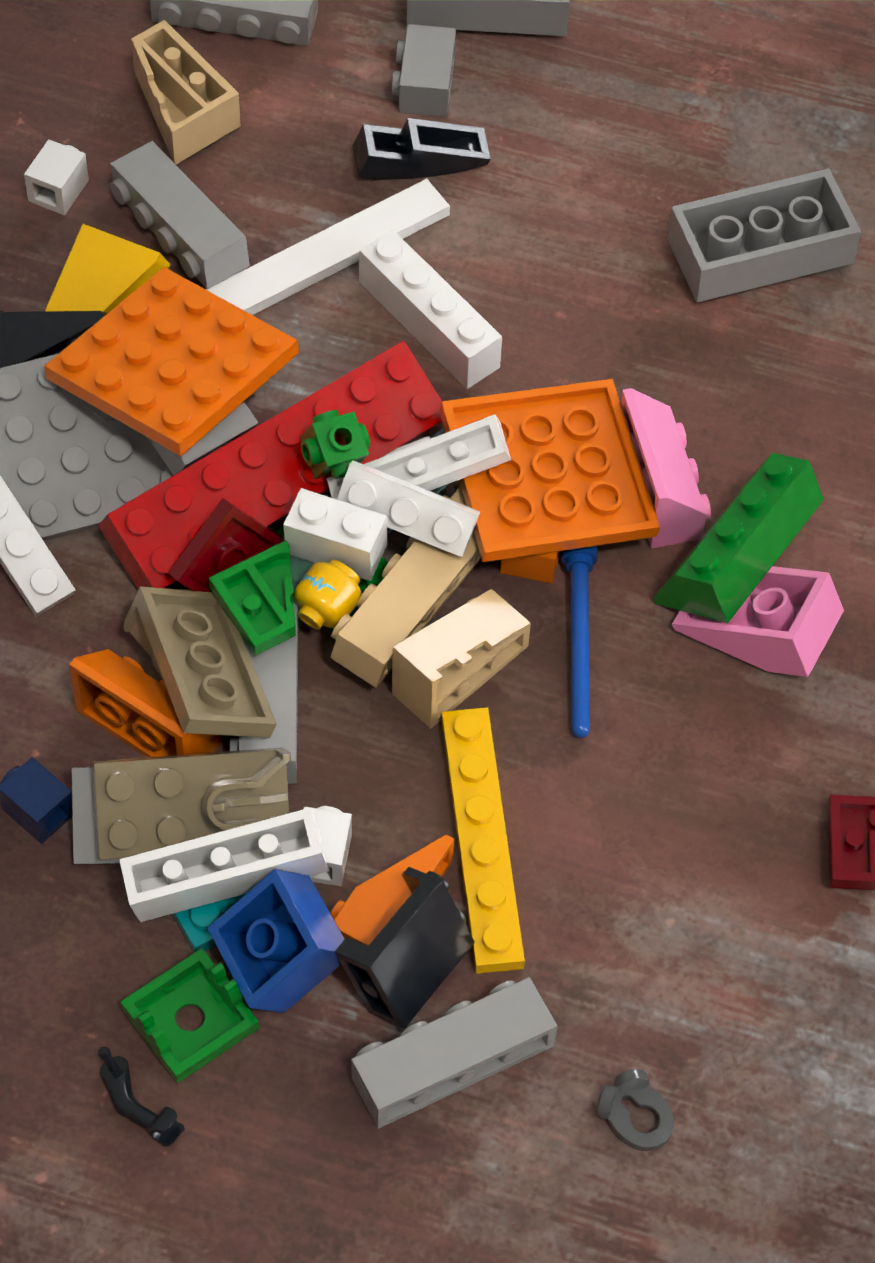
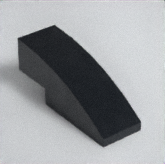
[353,118,491,179]

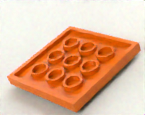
[44,267,299,457]
[440,379,660,562]

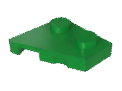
[209,541,296,656]

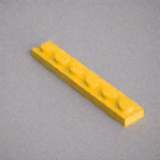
[441,707,525,974]

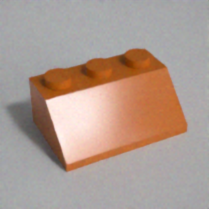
[69,649,221,757]

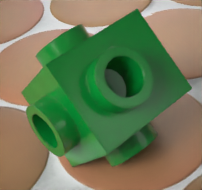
[300,410,370,479]

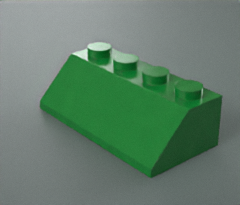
[653,453,824,623]

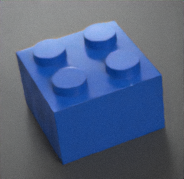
[207,869,345,1013]

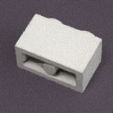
[283,488,387,581]

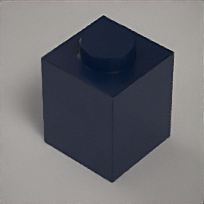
[0,757,73,844]

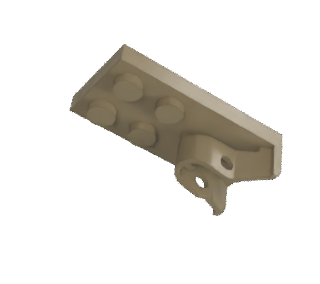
[124,586,277,738]
[92,747,291,860]

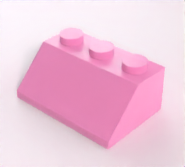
[621,388,711,549]

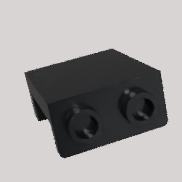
[334,867,475,1029]

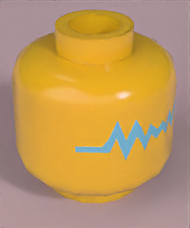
[293,559,362,630]

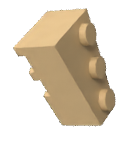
[131,20,241,165]
[392,589,531,729]

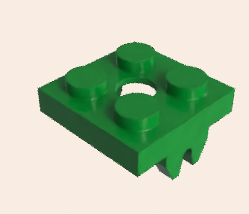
[120,948,259,1084]

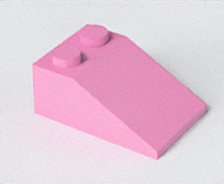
[672,566,844,677]

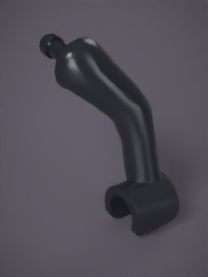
[98,1047,185,1147]

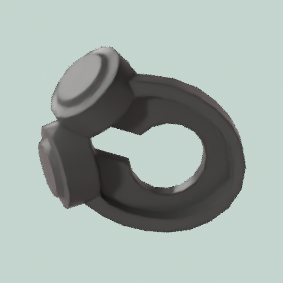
[597,1069,674,1151]

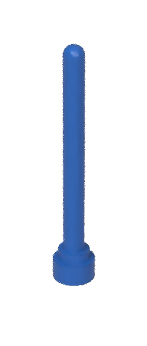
[561,546,597,738]

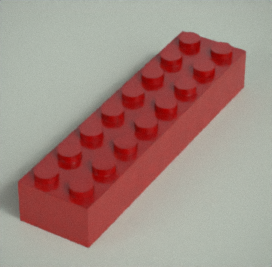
[98,341,443,590]

